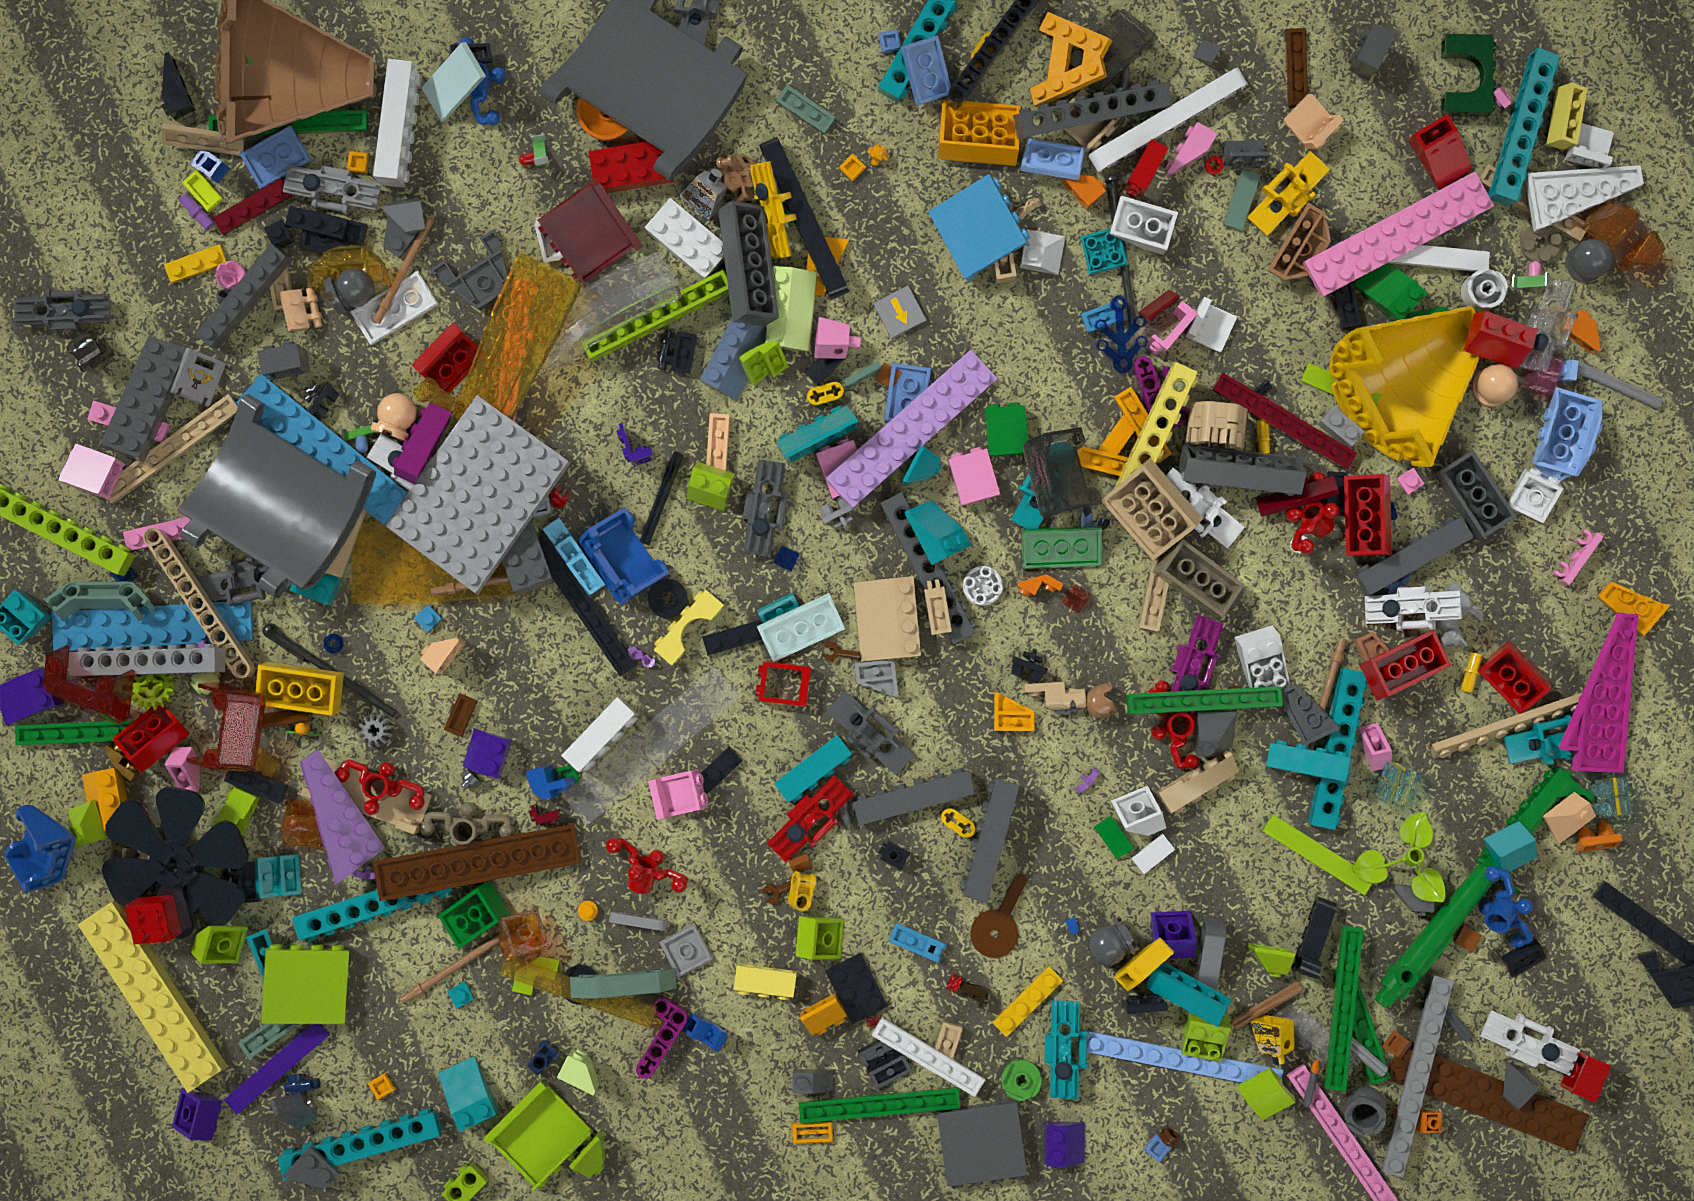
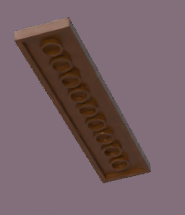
[373,824,581,901]
[1388,1045,1589,1152]

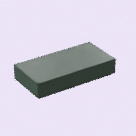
[844,361,881,389]

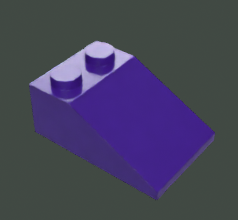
[0,668,63,726]

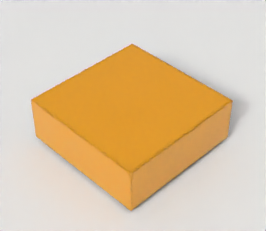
[347,151,370,174]
[839,154,866,182]
[368,1072,396,1101]

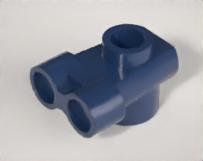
[527,1040,562,1075]
[284,1073,321,1095]

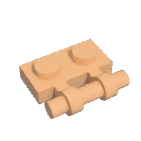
[280,288,323,332]

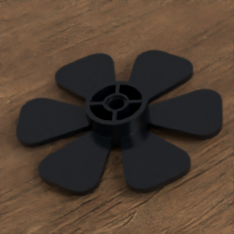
[102,786,249,939]

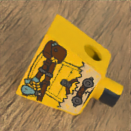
[1251,1015,1294,1065]

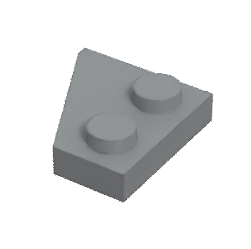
[855,659,899,697]

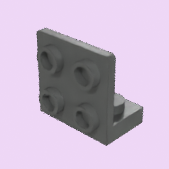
[1223,140,1270,169]

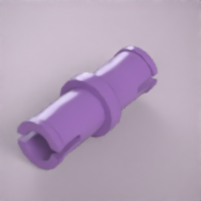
[178,193,215,231]

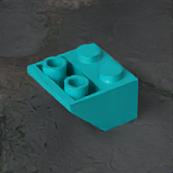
[0,589,52,645]

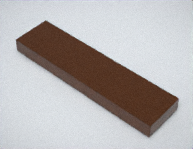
[1285,28,1308,107]

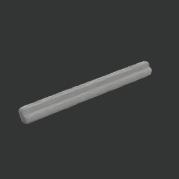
[1576,360,1663,409]

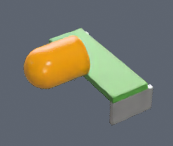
[285,723,323,744]

